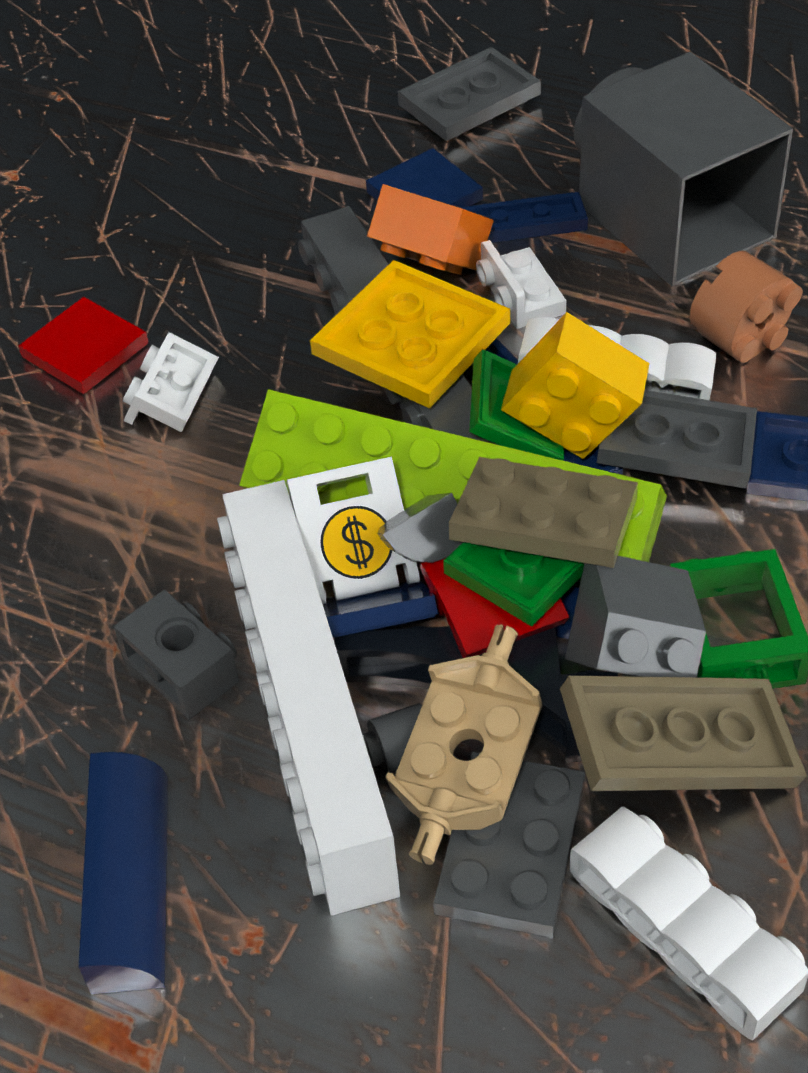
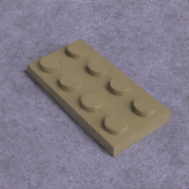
[560,676,807,791]

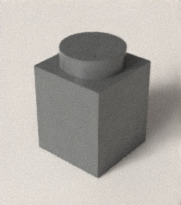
[574,52,793,286]

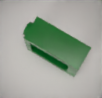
[670,549,808,689]

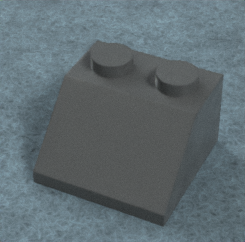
[565,556,706,678]

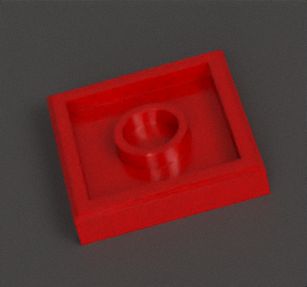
[18,296,149,394]

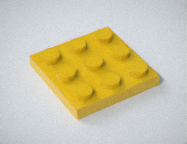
[310,260,510,409]

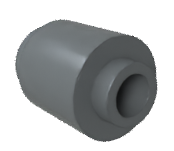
[362,703,422,774]

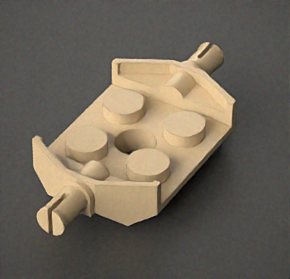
[386,625,542,865]

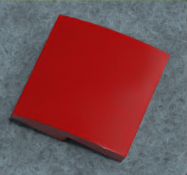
[420,558,569,658]

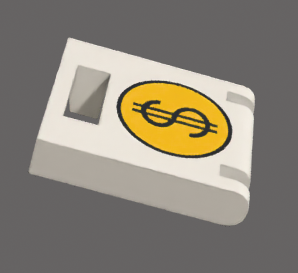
[286,457,420,604]

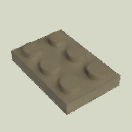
[449,457,638,568]

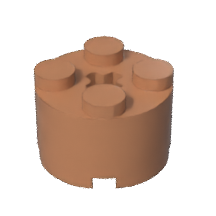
[689,251,803,363]

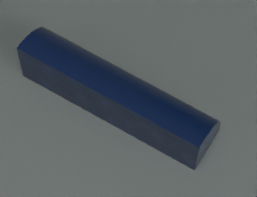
[79,752,168,995]

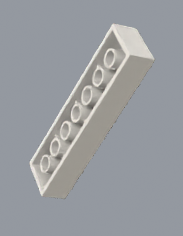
[217,480,400,916]

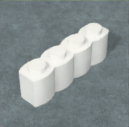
[518,317,716,400]
[570,807,808,1041]

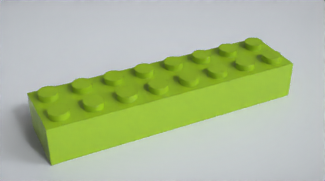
[239,389,667,581]

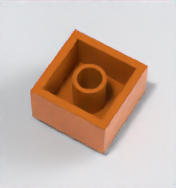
[367,184,494,275]

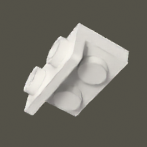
[476,240,566,329]
[122,332,219,432]

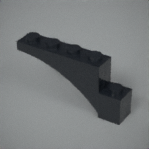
[335,626,618,763]

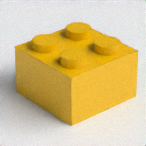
[501,312,650,459]

